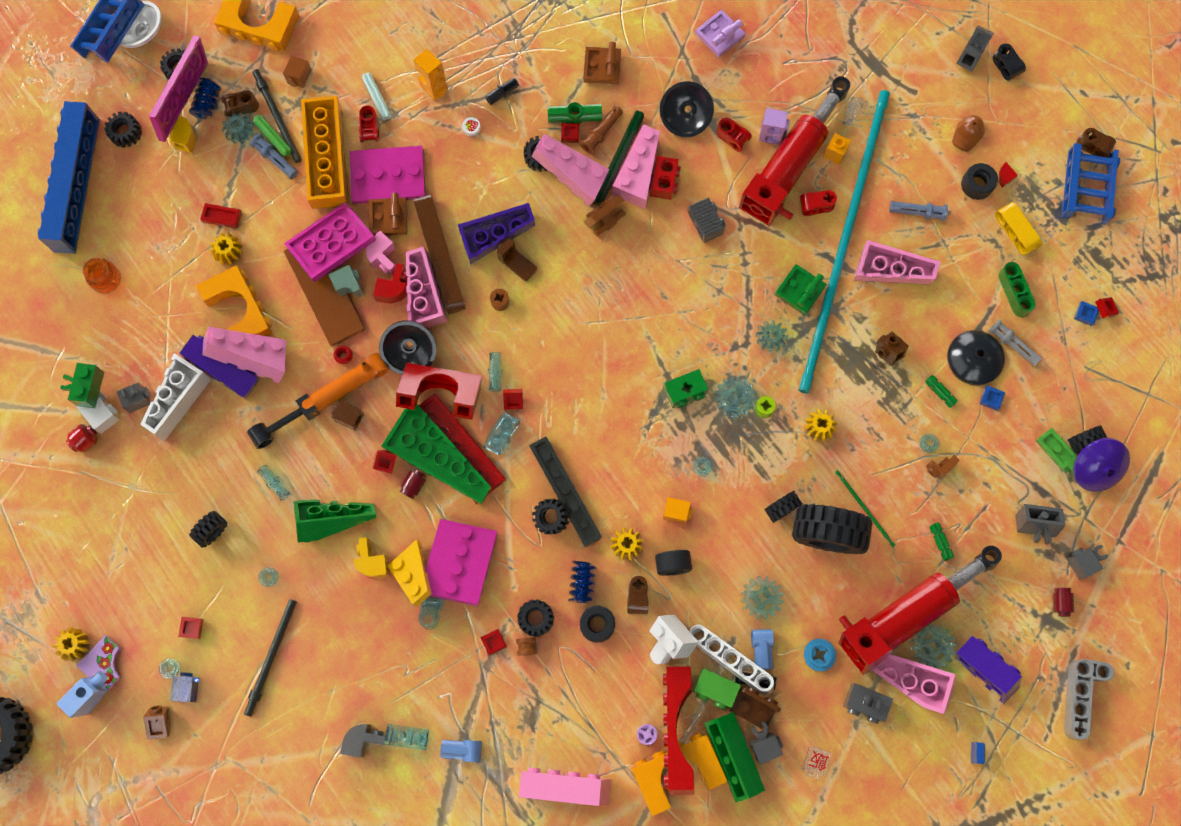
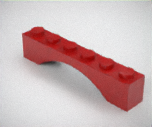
[663,666,695,795]

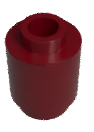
[399,469,426,499]
[1053,588,1075,617]

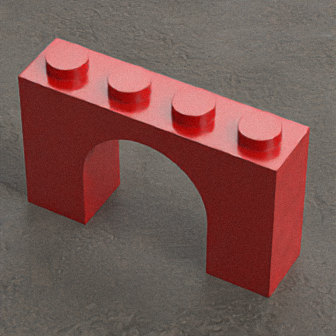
[396,363,482,420]

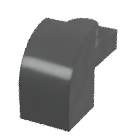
[956,25,994,72]
[340,724,389,758]

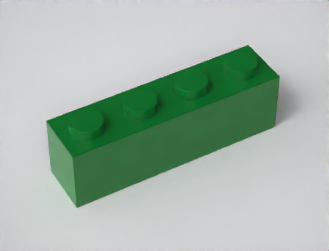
[704,711,765,802]

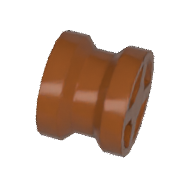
[490,289,510,311]
[516,637,537,656]

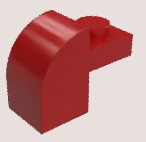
[373,263,407,304]

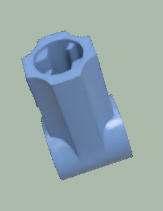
[751,629,774,669]
[440,740,482,763]

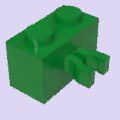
[60,363,104,408]

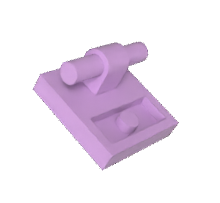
[695,9,745,58]

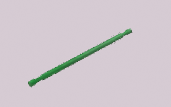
[835,470,895,547]

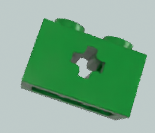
[663,369,709,408]

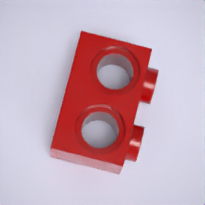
[650,156,681,200]

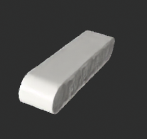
[689,625,774,695]

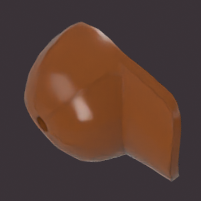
[952,115,985,152]

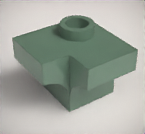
[329,265,365,298]

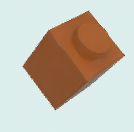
[283,55,312,88]

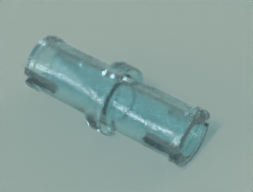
[487,352,503,392]
[257,465,290,501]

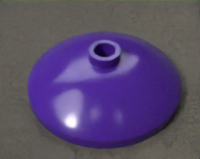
[1073,438,1130,492]

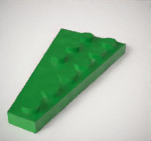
[381,404,491,505]

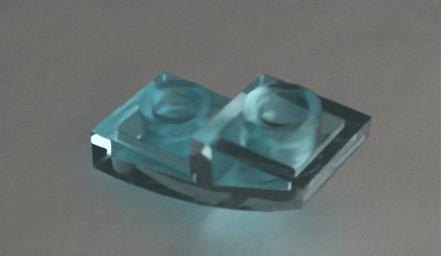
[484,412,520,455]
[384,723,429,750]

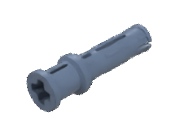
[250,133,298,180]
[889,201,948,221]

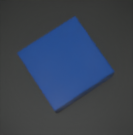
[1074,301,1099,326]
[979,385,1005,411]
[971,742,985,764]

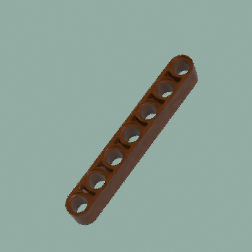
[413,194,466,315]

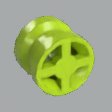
[755,396,776,418]

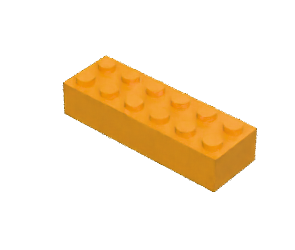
[301,95,349,209]

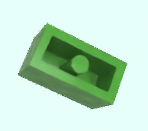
[692,668,741,710]

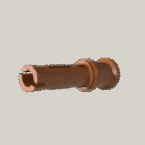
[580,105,623,154]

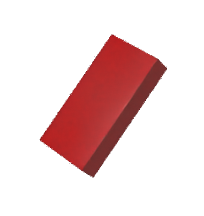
[200,203,242,229]

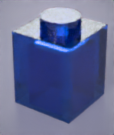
[170,672,199,703]

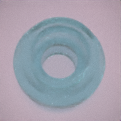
[919,433,939,453]
[693,457,712,476]
[258,567,278,587]
[159,658,180,679]

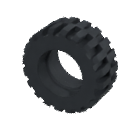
[792,504,873,554]
[0,697,33,774]

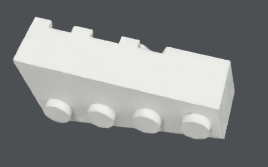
[140,353,211,441]

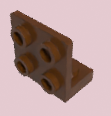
[729,687,781,729]

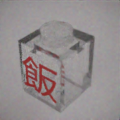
[802,746,832,780]

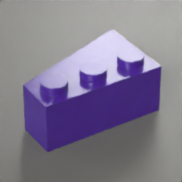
[956,636,1022,705]

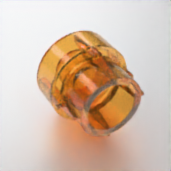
[83,258,121,294]

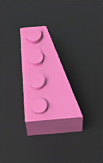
[612,124,660,209]
[406,246,448,328]
[519,768,611,806]

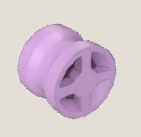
[637,724,657,745]

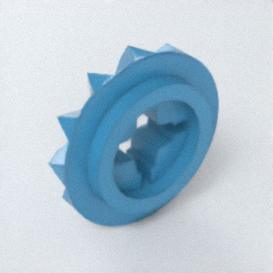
[803,639,836,671]

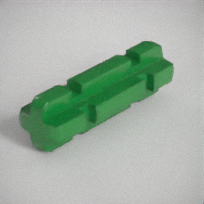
[925,375,958,408]
[929,522,954,561]

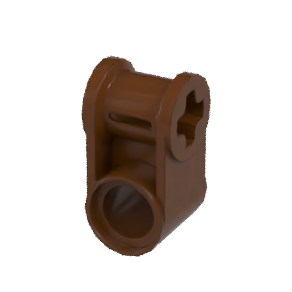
[221,90,259,118]
[1076,128,1116,158]
[627,576,648,614]

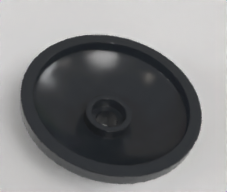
[660,81,714,137]
[379,320,437,375]
[947,330,1005,386]

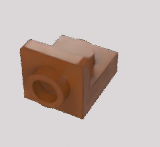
[926,455,960,480]
[143,705,170,740]

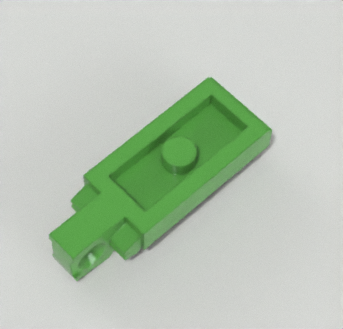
[1036,428,1077,477]

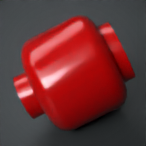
[66,424,97,452]

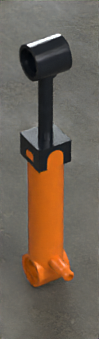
[247,353,389,449]

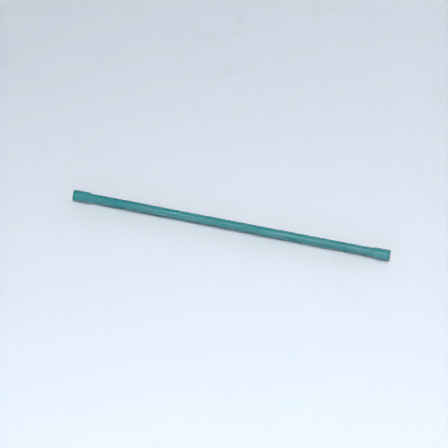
[798,90,890,394]

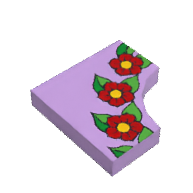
[77,635,121,692]

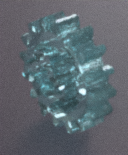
[715,376,757,418]
[740,576,784,620]
[911,624,957,669]

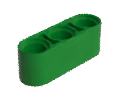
[998,262,1036,318]

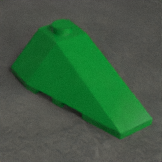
[293,499,376,543]

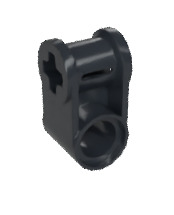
[993,43,1026,81]

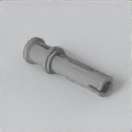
[988,319,1042,367]

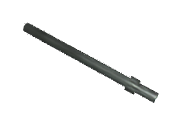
[252,69,302,163]
[244,599,297,717]

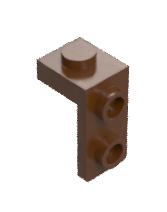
[497,238,537,282]

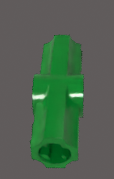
[547,102,602,124]

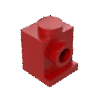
[372,450,397,474]

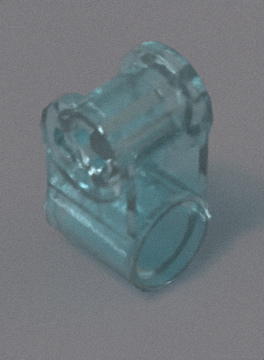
[418,596,444,630]

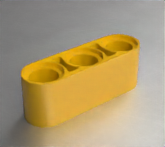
[995,202,1042,256]

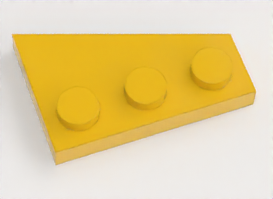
[388,539,432,607]

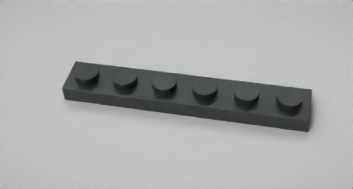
[529,437,602,547]

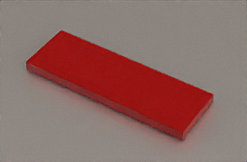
[419,393,507,505]

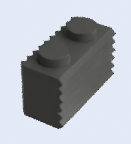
[687,198,726,243]

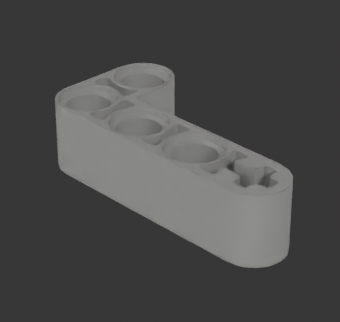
[1064,659,1114,740]

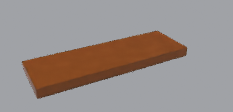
[284,249,365,347]

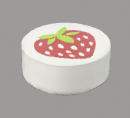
[462,117,481,137]

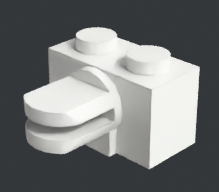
[650,615,699,665]

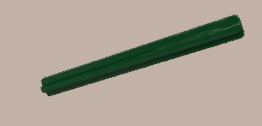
[594,110,644,206]

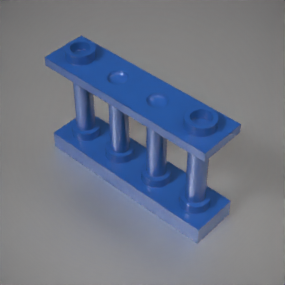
[70,0,145,62]
[1062,143,1120,225]

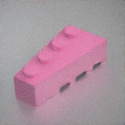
[532,134,609,207]
[853,240,940,284]
[202,327,286,383]

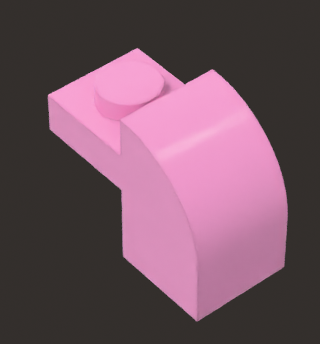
[366,231,396,276]

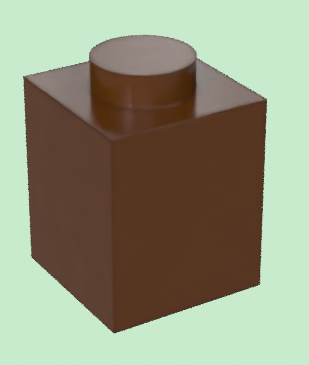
[332,400,364,431]

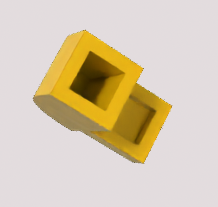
[169,115,197,153]
[353,537,389,578]

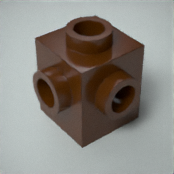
[875,331,909,366]

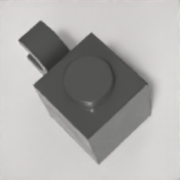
[117,382,151,413]
[1067,545,1108,580]
[749,721,783,765]

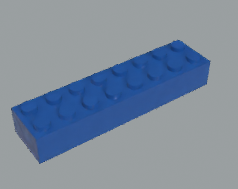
[38,101,100,254]

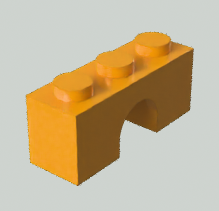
[413,48,448,101]

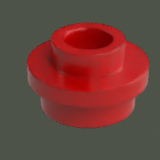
[334,346,353,364]

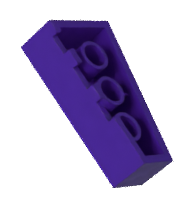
[458,203,535,265]
[179,335,259,399]

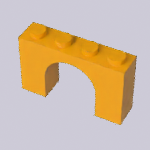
[214,0,299,51]
[195,265,273,336]
[631,733,728,816]

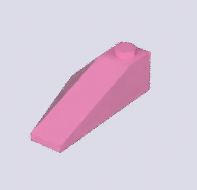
[872,654,957,714]

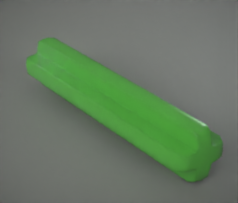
[253,115,292,157]

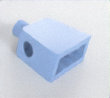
[56,671,108,718]

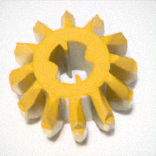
[210,232,242,265]
[804,409,838,442]
[610,527,643,561]
[53,627,90,662]

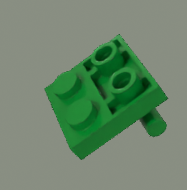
[774,264,827,316]

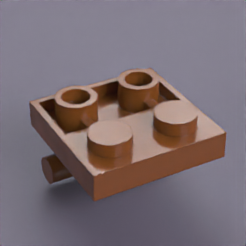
[583,42,621,84]
[369,193,407,236]
[583,195,626,237]

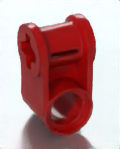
[359,105,380,142]
[716,117,752,152]
[800,190,837,216]

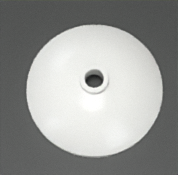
[120,1,162,48]

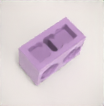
[758,108,790,145]

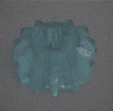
[222,112,254,144]
[755,320,788,353]

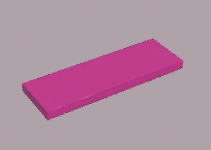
[149,35,208,142]

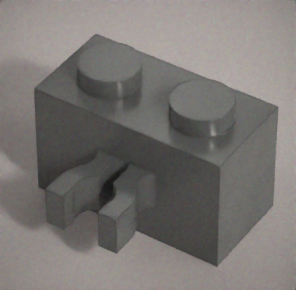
[1016,504,1065,544]
[843,683,893,724]

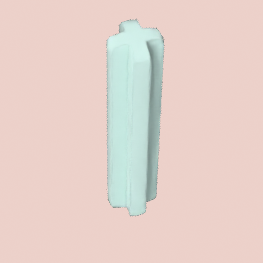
[362,72,391,121]

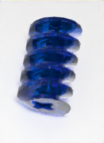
[189,78,221,119]
[568,561,597,604]

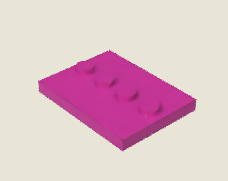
[349,145,425,204]
[284,202,376,282]
[425,519,497,607]

